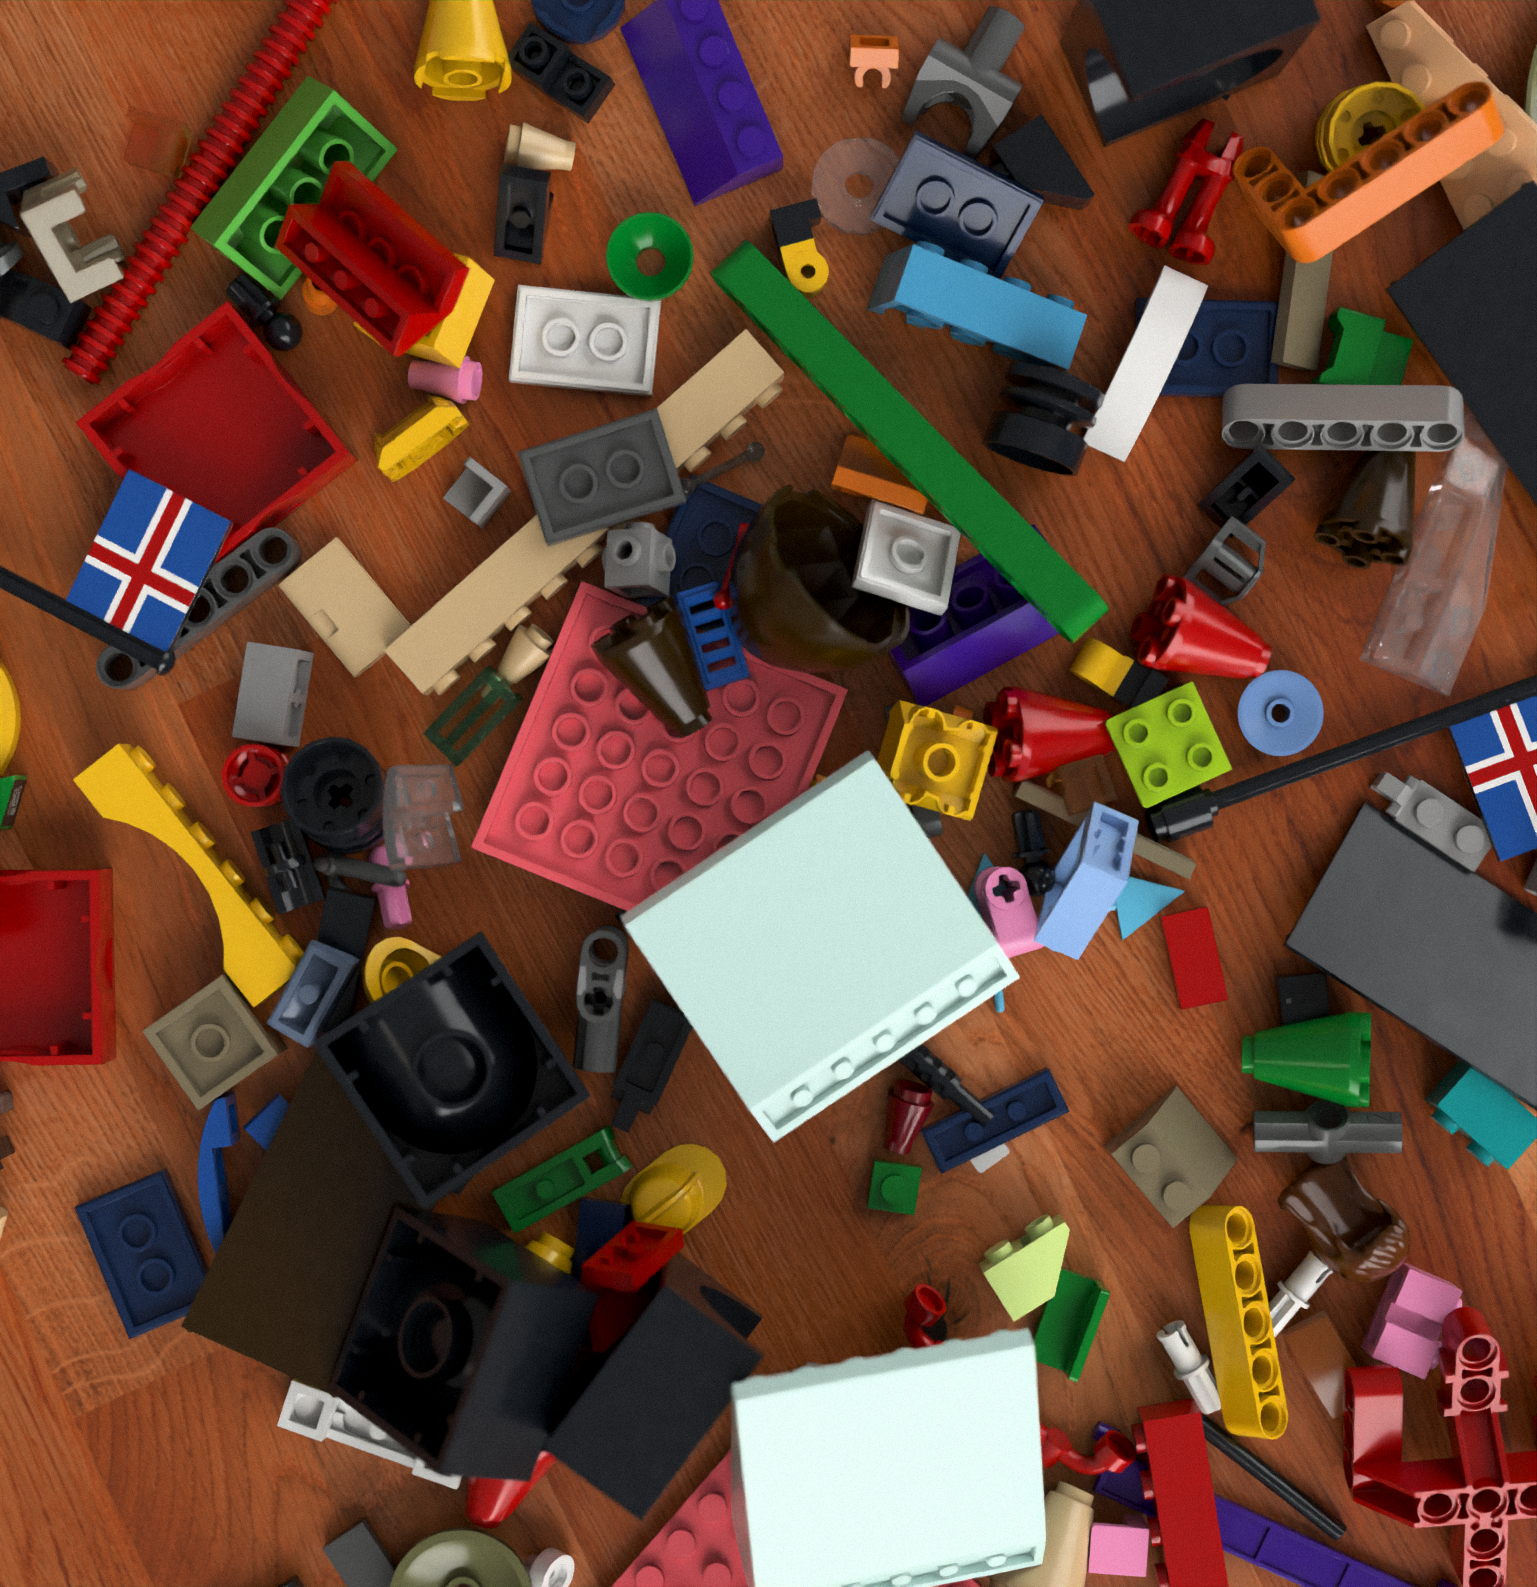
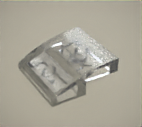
[383,765,464,871]

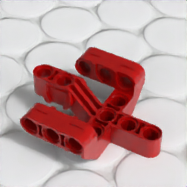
[1343,1306,1537,1587]

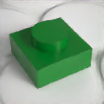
[867,1158,922,1215]

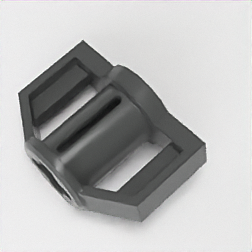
[1181,514,1266,606]

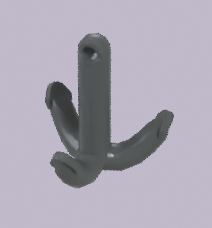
[313,850,407,891]

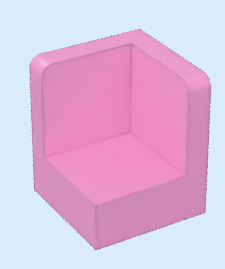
[1087,1514,1150,1577]

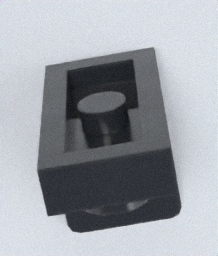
[0,157,59,238]
[494,164,554,264]

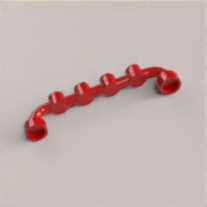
[903,1284,1136,1475]

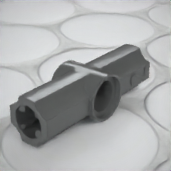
[1253,1100,1403,1164]

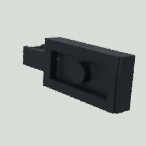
[611,998,693,1133]

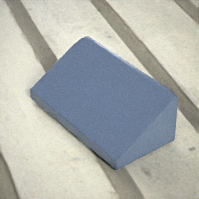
[266,940,361,1048]

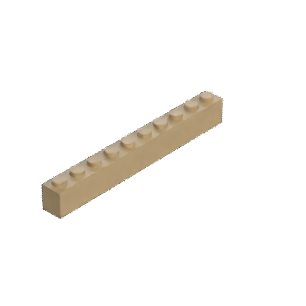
[384,329,785,695]

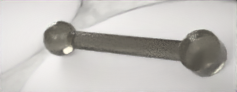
[680,442,765,497]

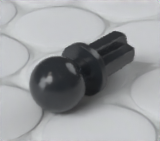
[226,274,303,351]
[1011,809,1056,897]

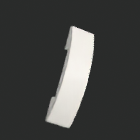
[1082,265,1208,462]
[277,1378,462,1490]

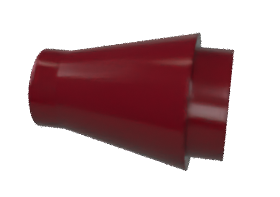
[883,1079,934,1155]

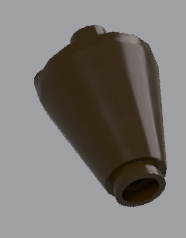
[1314,451,1416,569]
[590,594,712,738]

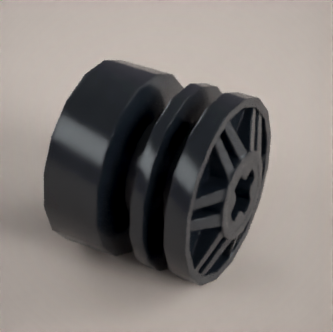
[982,363,1105,476]
[280,736,399,855]

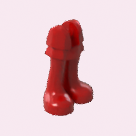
[1128,118,1244,266]

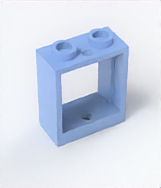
[1034,801,1139,960]

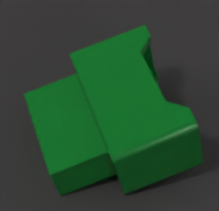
[1311,306,1413,385]

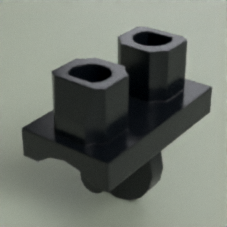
[250,819,326,914]

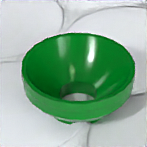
[606,212,694,302]

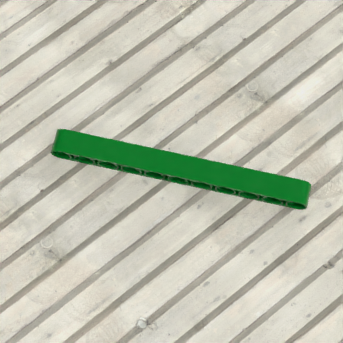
[710,239,1109,644]

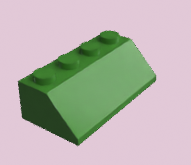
[190,76,398,300]

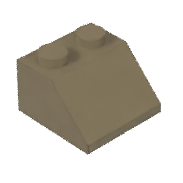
[1103,1085,1238,1228]

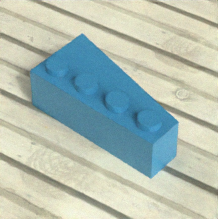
[867,241,1087,371]

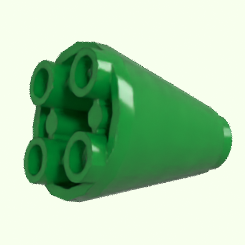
[1242,1011,1371,1107]

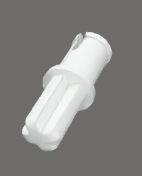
[1269,1250,1333,1337]
[1157,1320,1221,1414]

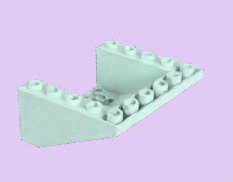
[620,750,1020,1142]
[731,1329,1046,1587]

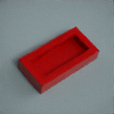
[1159,906,1228,1010]

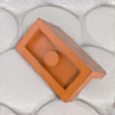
[830,435,928,515]

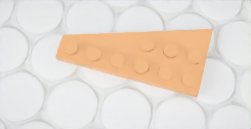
[1366,0,1537,230]

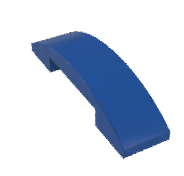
[198,1092,241,1254]

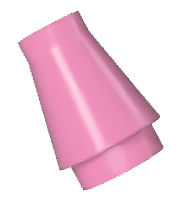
[408,356,483,404]

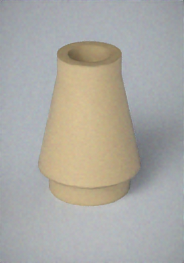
[504,122,576,171]

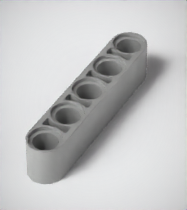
[1222,384,1465,452]

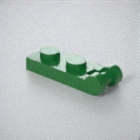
[491,1125,632,1234]

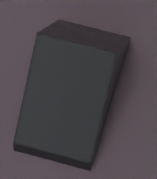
[1198,445,1296,538]

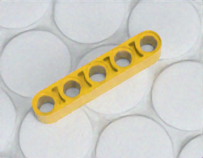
[1189,1205,1288,1440]

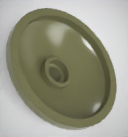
[390,1527,532,1587]

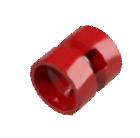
[221,744,291,807]

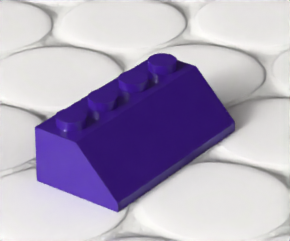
[620,0,783,206]
[887,524,1059,706]

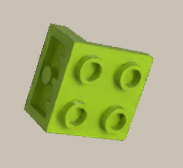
[1105,681,1232,808]

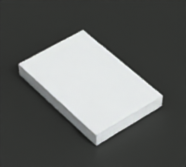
[509,285,662,397]

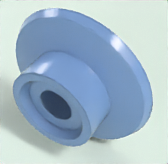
[1238,670,1324,756]

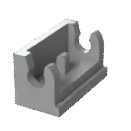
[232,641,314,747]

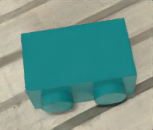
[1424,1060,1537,1170]

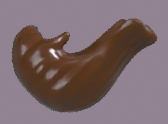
[1277,1156,1410,1283]

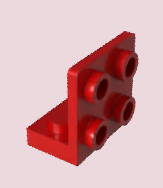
[581,1220,684,1353]

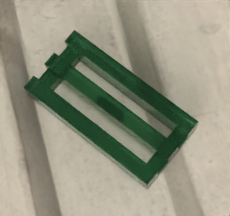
[423,665,524,767]

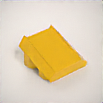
[374,392,469,482]
[877,700,998,821]

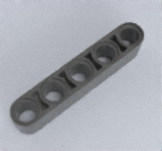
[96,527,302,690]

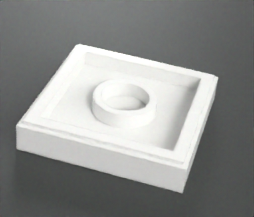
[851,499,961,616]

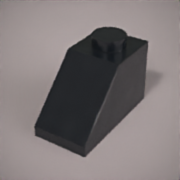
[988,114,1095,210]
[0,269,92,350]

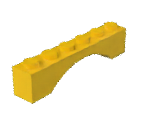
[73,744,304,1008]

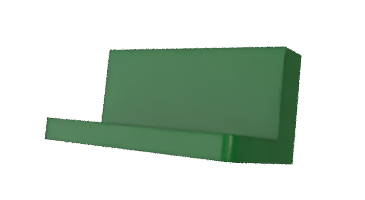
[1032,1266,1110,1382]

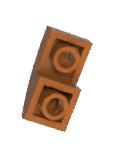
[1282,1310,1358,1420]

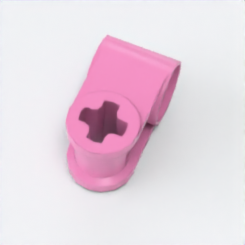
[974,867,1044,958]

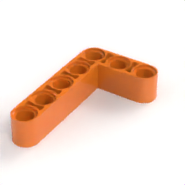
[1232,81,1505,263]

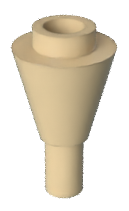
[480,624,554,705]

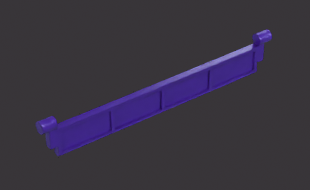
[1092,1421,1461,1587]

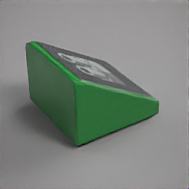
[0,775,27,830]

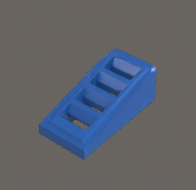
[674,580,750,692]

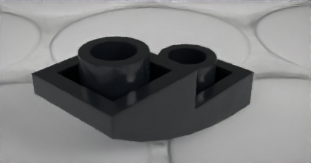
[508,22,615,124]

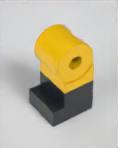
[769,198,829,298]
[1069,637,1169,710]

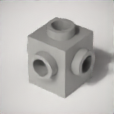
[602,522,676,598]

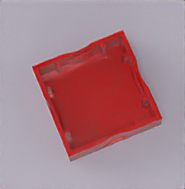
[75,301,358,566]
[0,868,116,1066]

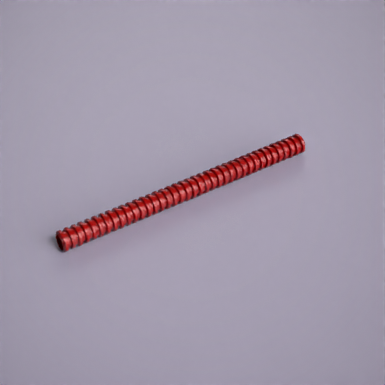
[61,0,339,385]

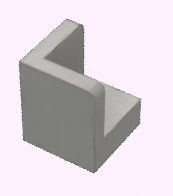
[443,456,512,529]

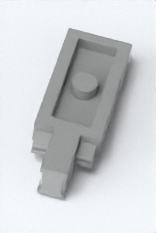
[1369,772,1492,872]

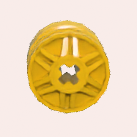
[1314,82,1427,173]

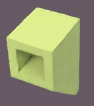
[979,1214,1070,1322]

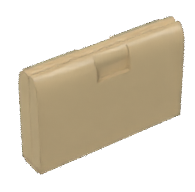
[278,537,411,678]

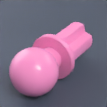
[367,844,412,930]

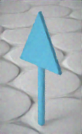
[1038,876,1185,940]

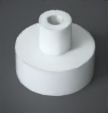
[524,1547,574,1587]

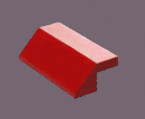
[275,161,470,357]

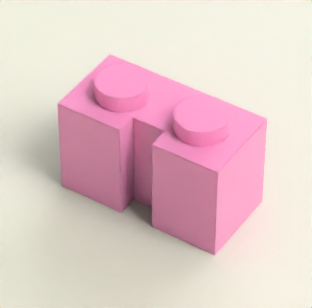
[1360,1263,1463,1380]

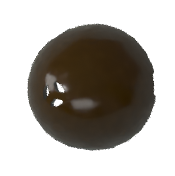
[728,485,910,673]

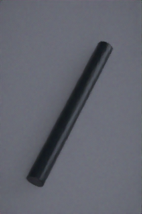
[1200,1411,1346,1541]

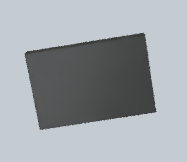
[517,408,687,547]

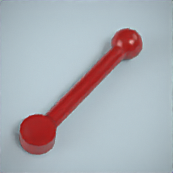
[713,522,749,610]

